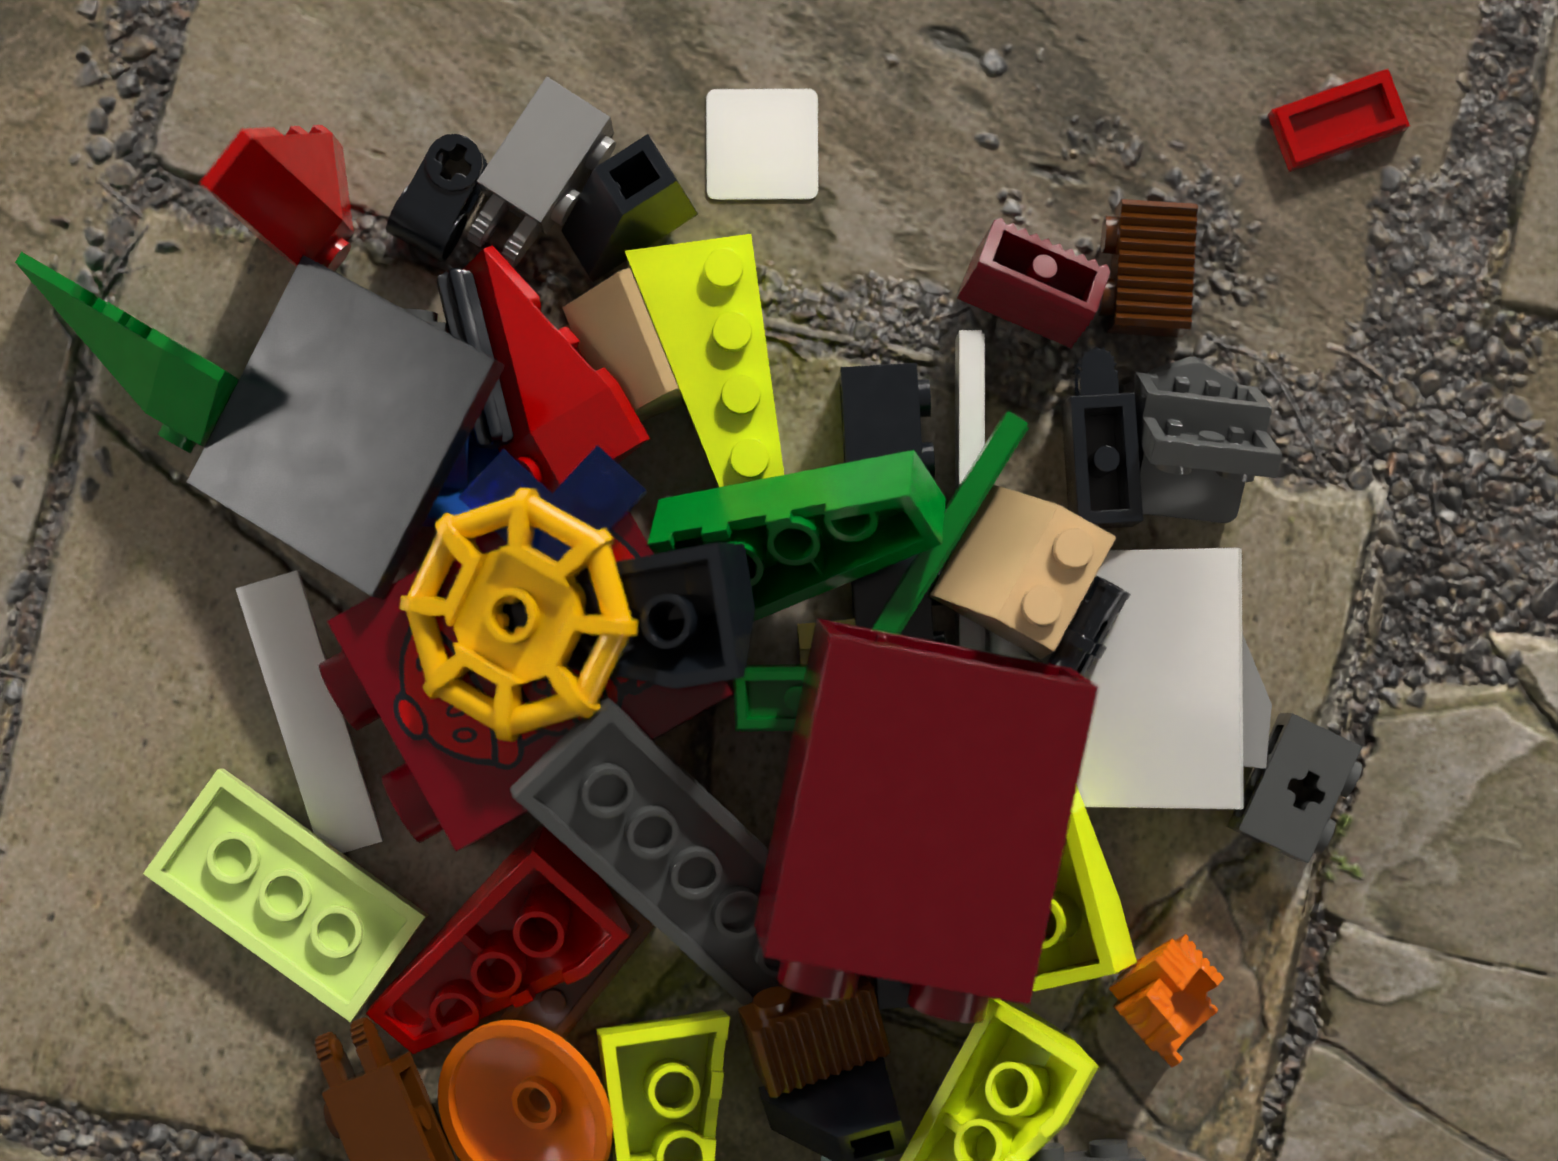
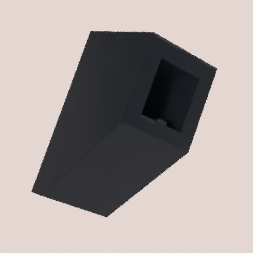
[561,134,698,282]
[758,1056,907,1161]

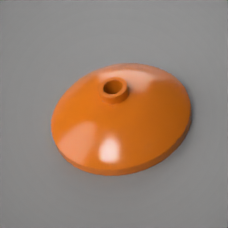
[438,1020,613,1161]

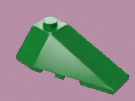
[15,252,239,454]

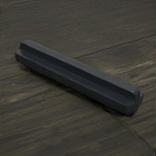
[436,268,513,450]

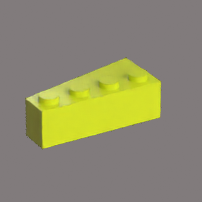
[625,234,784,487]
[596,1009,730,1161]

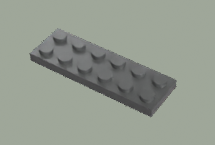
[510,695,789,1006]

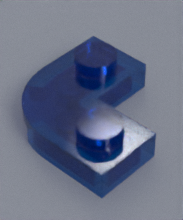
[458,445,647,560]

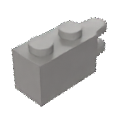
[467,76,616,268]

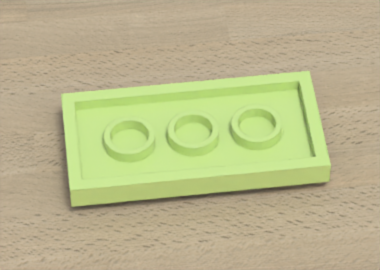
[143,768,428,1022]

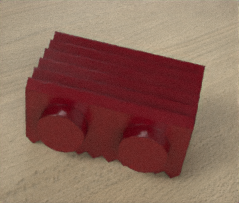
[957,218,1111,349]

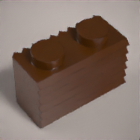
[1098,199,1198,338]
[738,974,890,1098]

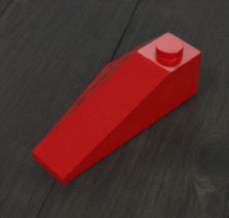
[199,125,354,271]
[463,245,650,499]
[366,824,631,1054]

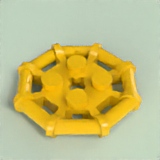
[400,488,638,742]

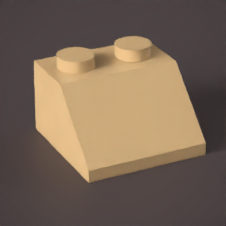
[558,267,683,421]
[929,484,1116,659]

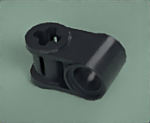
[386,134,488,262]

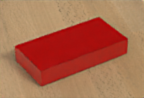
[1268,68,1410,172]

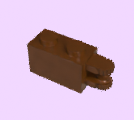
[314,1017,456,1161]

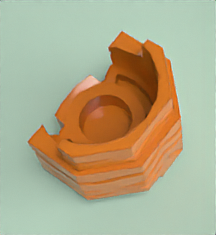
[1108,934,1224,1068]

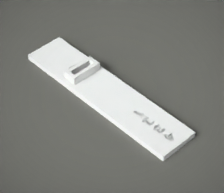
[236,570,384,853]

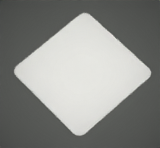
[706,89,818,200]

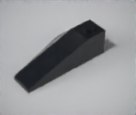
[502,543,755,689]

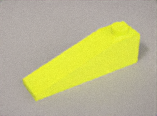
[1033,787,1137,992]
[900,998,1099,1161]

